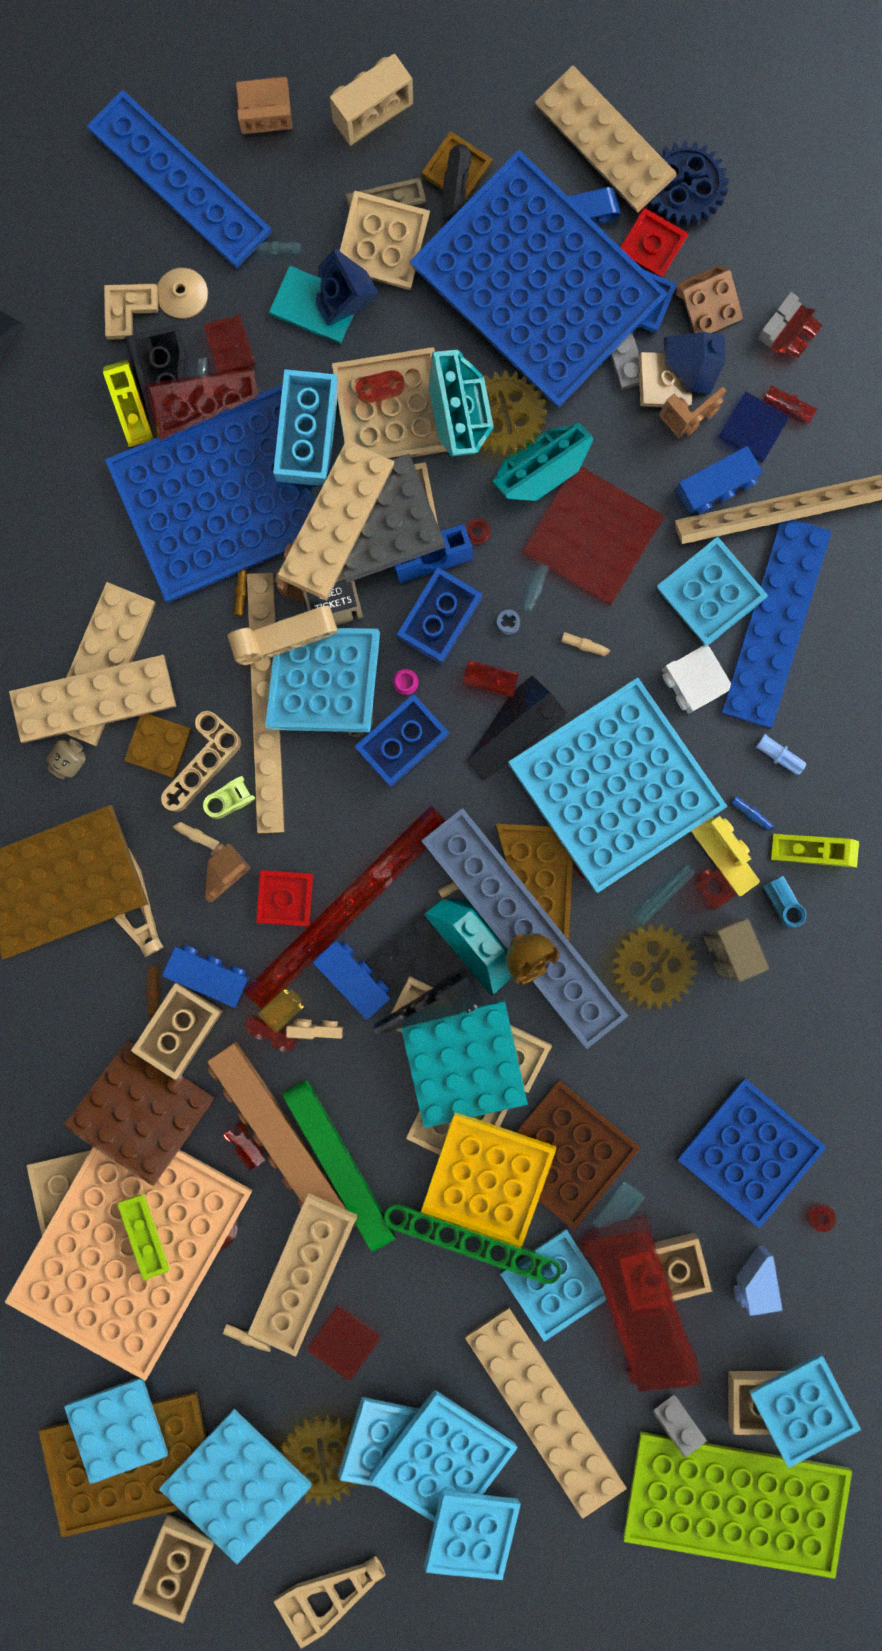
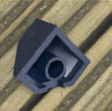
[316,250,379,326]
[664,332,726,395]

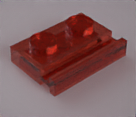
[204,314,255,376]
[244,1015,299,1053]

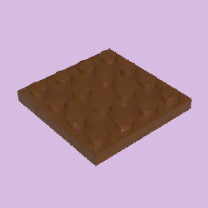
[64,1040,215,1187]
[516,1079,641,1230]

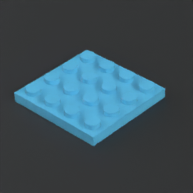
[265,628,380,732]
[369,1390,518,1522]
[159,1409,312,1564]

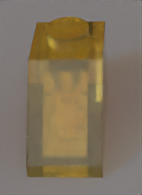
[258,989,303,1033]

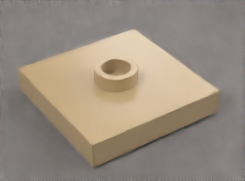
[638,352,692,407]

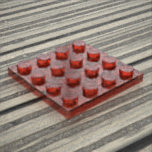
[522,466,665,606]

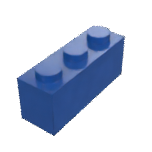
[676,446,763,515]
[313,940,391,1020]
[162,944,250,1008]

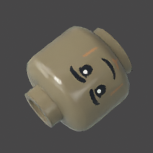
[46,739,86,779]

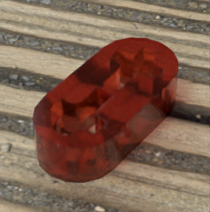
[356,370,404,403]

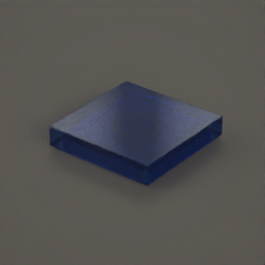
[718,391,790,463]

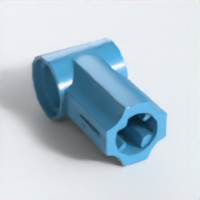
[763,876,806,928]

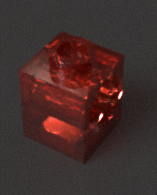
[693,868,737,910]

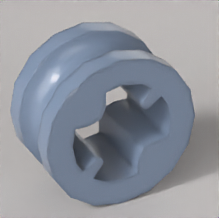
[497,609,520,635]

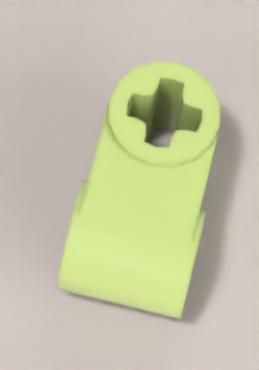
[203,776,255,819]

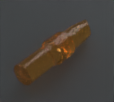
[146,966,159,1017]

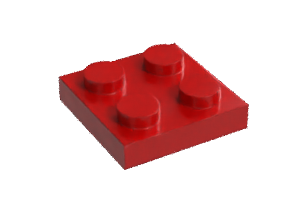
[620,208,688,278]
[256,870,313,926]

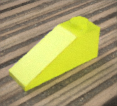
[103,359,154,447]
[771,834,859,867]

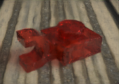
[223,1121,265,1170]

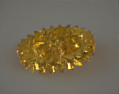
[483,370,547,456]
[612,924,698,1010]
[281,1415,358,1506]

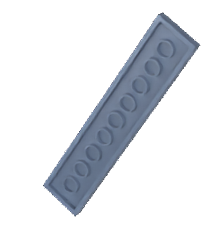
[421,808,628,1049]

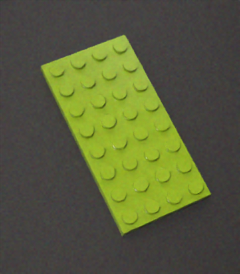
[623,1431,852,1579]

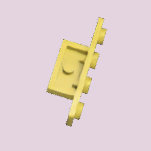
[691,816,760,896]

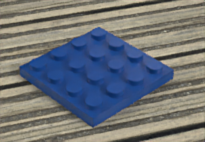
[676,1077,826,1229]

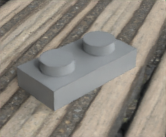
[610,333,640,390]
[652,1395,707,1458]

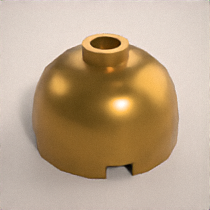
[506,933,560,984]

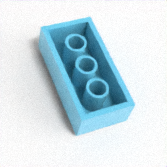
[273,369,339,486]

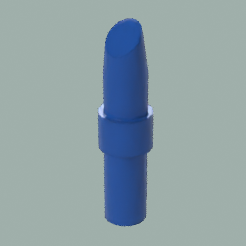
[730,796,775,831]

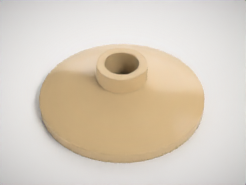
[157,268,208,319]

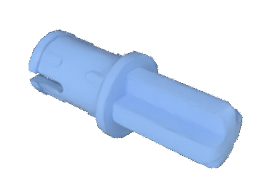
[755,734,806,775]

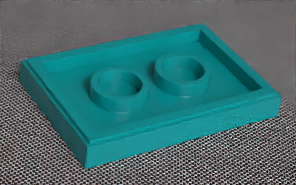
[269,266,354,345]

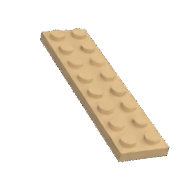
[465,1306,627,1519]

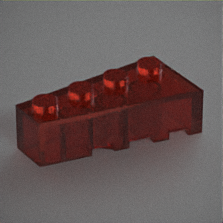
[146,367,258,441]

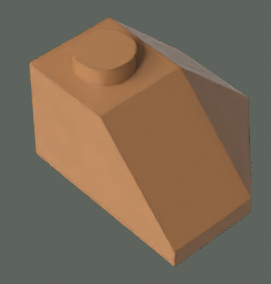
[205,844,251,902]

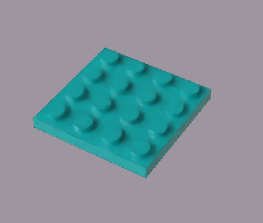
[401,1000,528,1128]

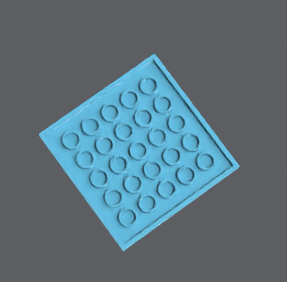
[508,678,727,894]

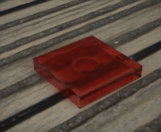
[307,1304,381,1381]

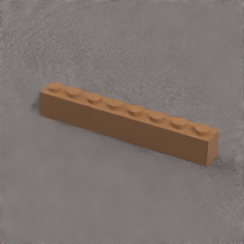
[207,1042,348,1211]

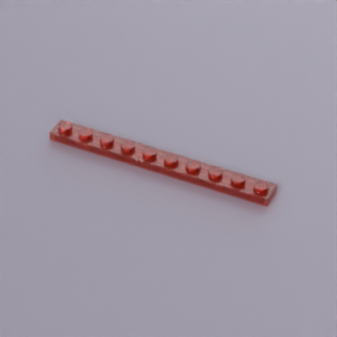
[244,806,446,1010]

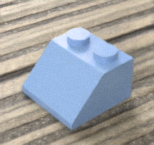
[733,1245,782,1316]

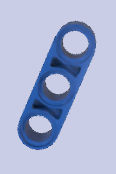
[568,188,621,224]

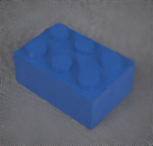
[397,567,483,666]
[355,694,449,788]

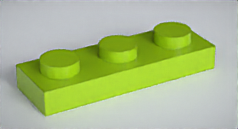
[117,1193,170,1281]

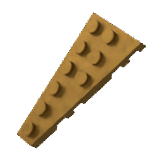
[496,824,573,941]

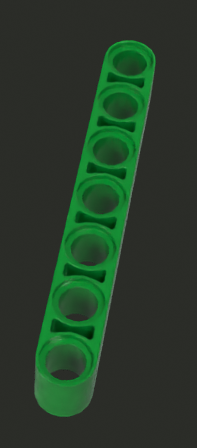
[283,1079,396,1252]
[384,1204,561,1284]

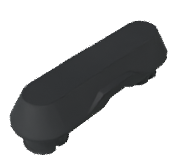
[442,144,472,222]

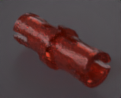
[764,385,818,423]

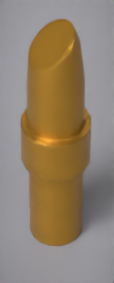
[233,569,248,616]

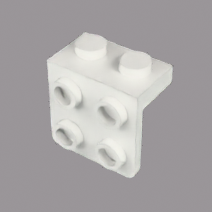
[662,645,731,714]

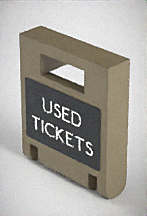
[301,571,363,626]

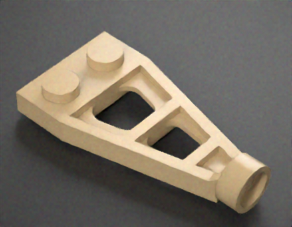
[114,848,164,957]
[274,1556,385,1648]

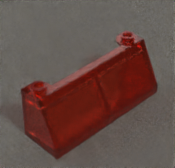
[582,1214,702,1392]

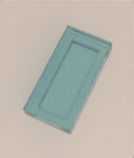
[592,1180,645,1239]

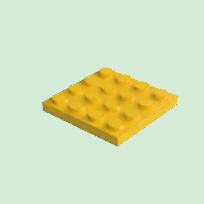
[421,1113,556,1247]

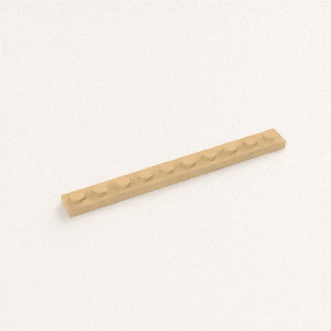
[675,474,882,544]
[247,573,285,834]

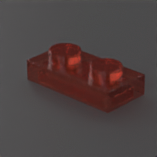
[462,660,519,697]

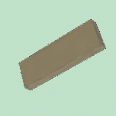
[346,177,426,211]

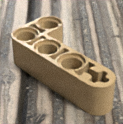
[227,606,338,665]
[161,711,241,812]

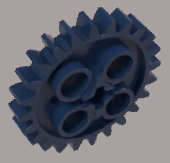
[650,141,729,227]

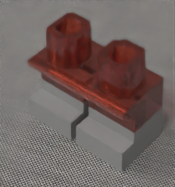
[758,292,823,358]

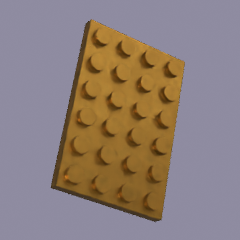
[0,805,148,960]
[39,1391,207,1537]

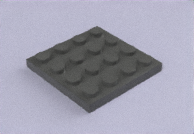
[311,454,445,583]

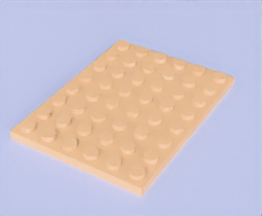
[5,1147,252,1381]

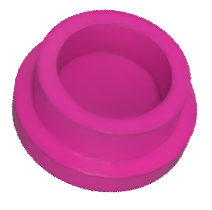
[393,669,419,695]

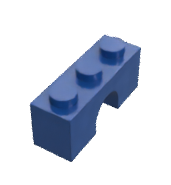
[394,524,474,583]

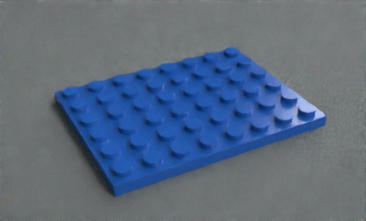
[410,149,668,408]
[105,384,333,603]

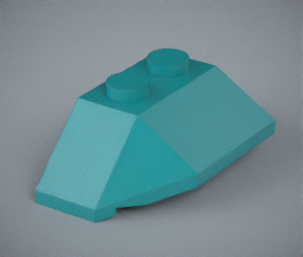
[429,350,494,456]
[493,422,593,501]
[424,898,511,996]

